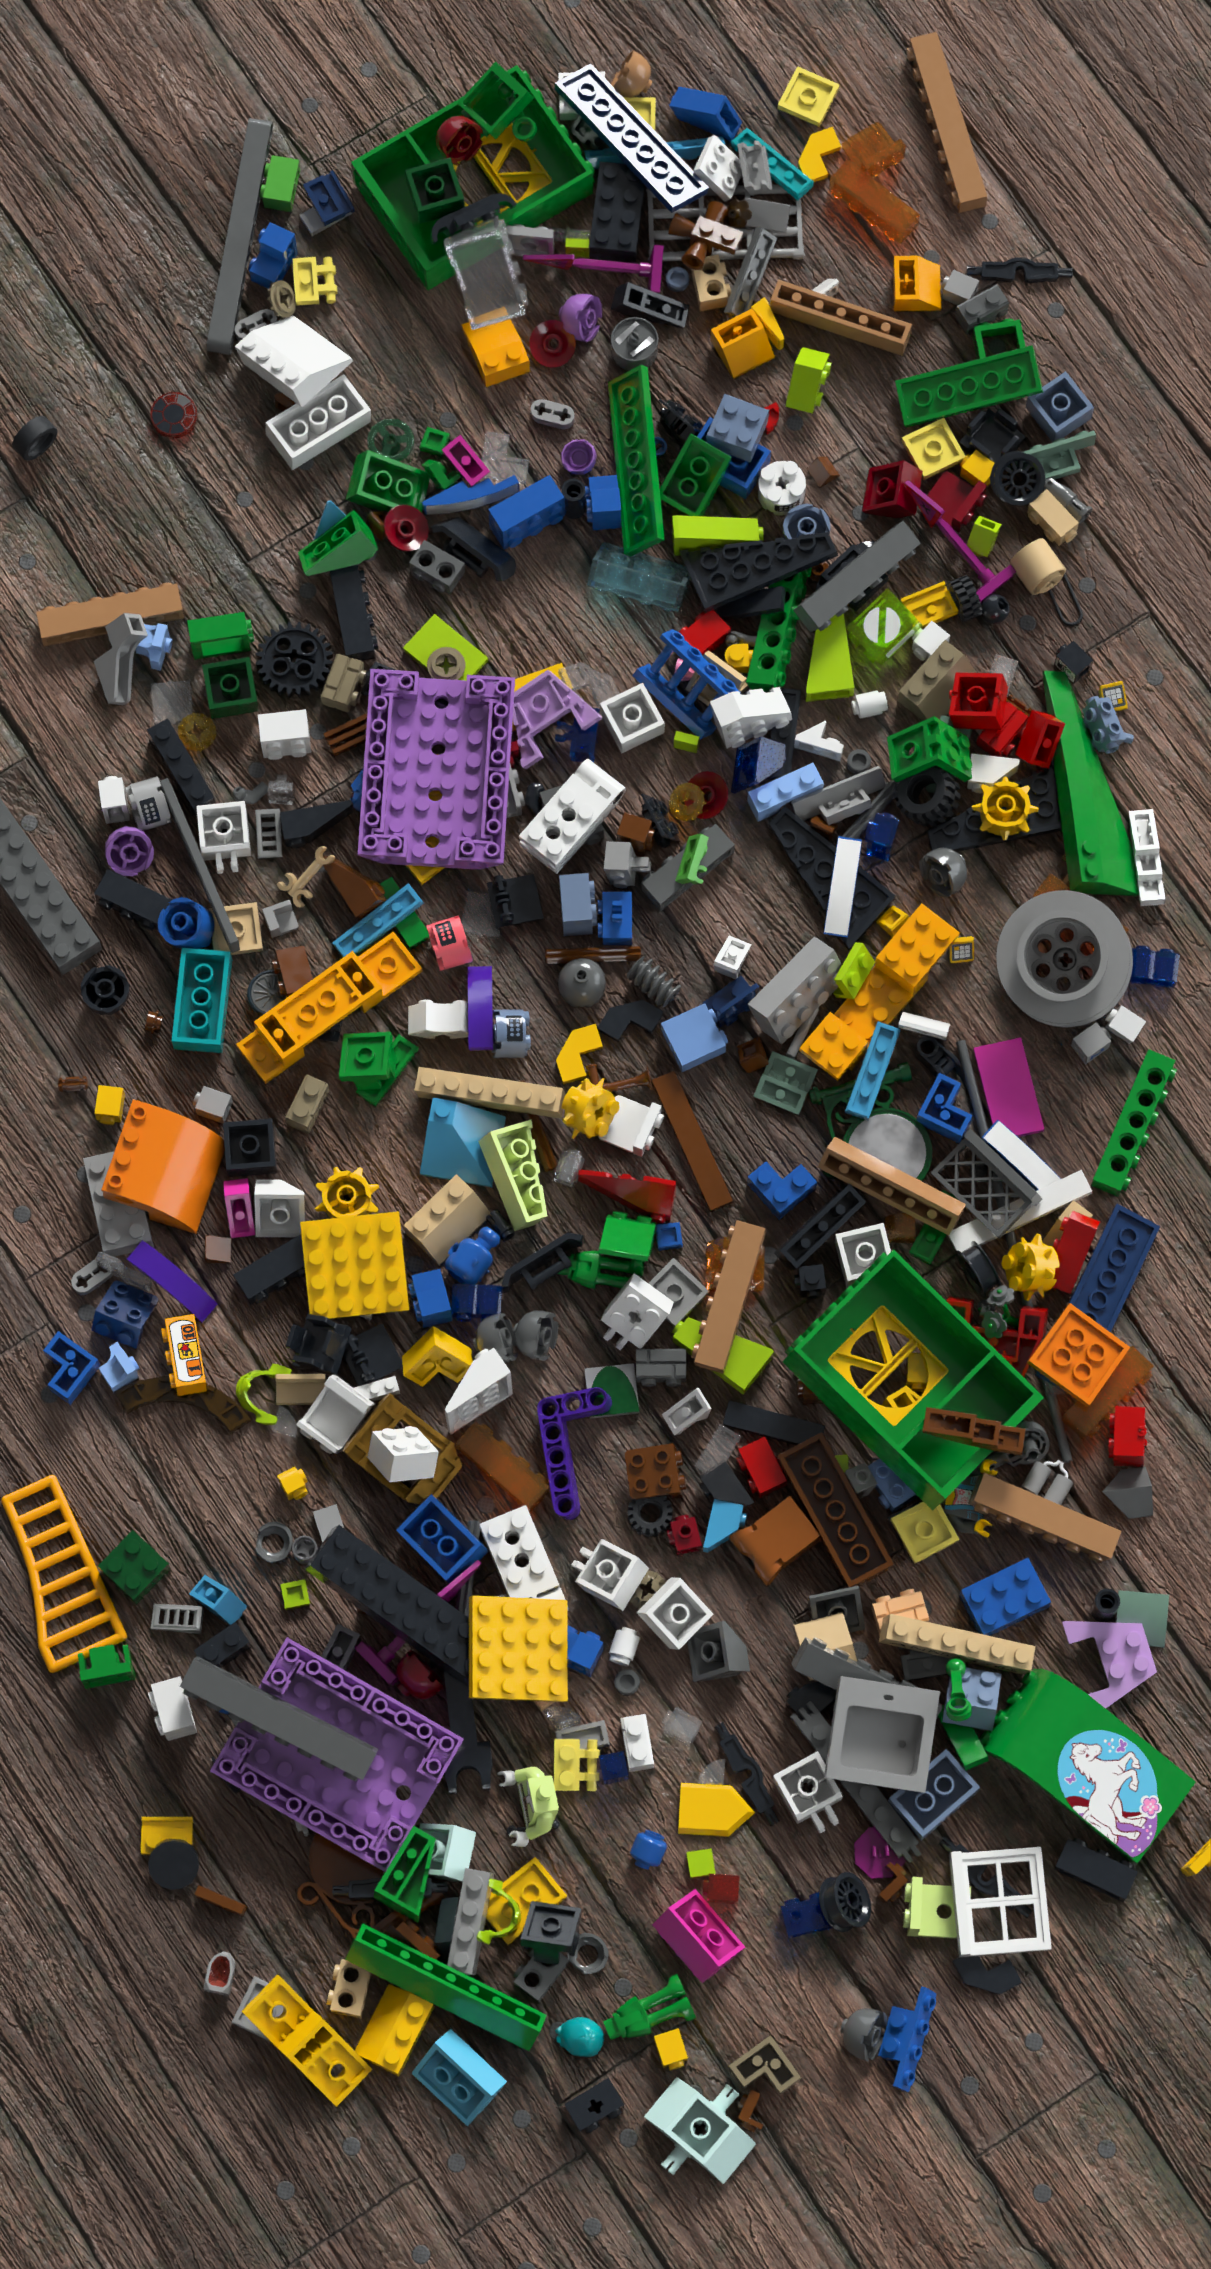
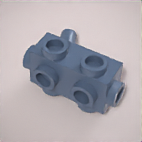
[1082,696,1134,754]

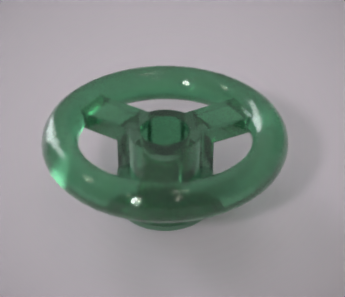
[367,418,414,461]

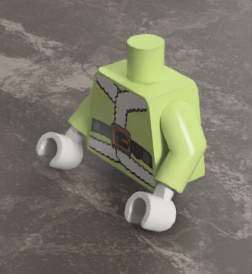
[497,1767,558,1847]

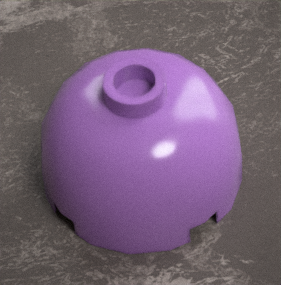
[559,294,602,342]
[105,826,154,876]

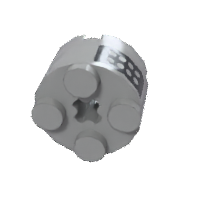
[125,776,171,831]

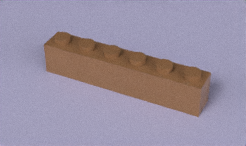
[770,279,912,356]
[36,583,184,646]
[817,1137,966,1235]
[691,1220,766,1374]
[968,1473,1121,1563]

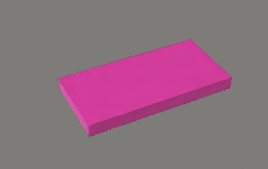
[973,1038,1044,1137]

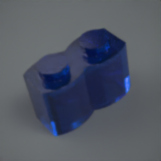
[1130,945,1180,988]
[451,1284,503,1322]

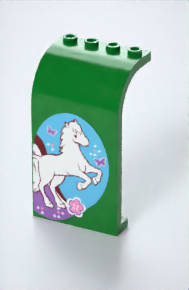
[979,1669,1196,1863]

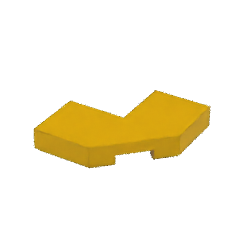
[798,127,841,182]
[556,1024,603,1084]

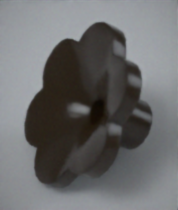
[727,199,752,228]

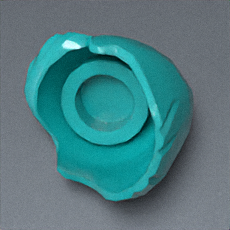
[555,2017,604,2057]

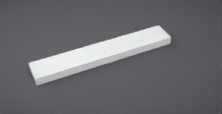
[948,1170,1092,1252]

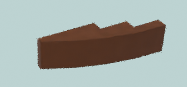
[923,1407,1026,1456]

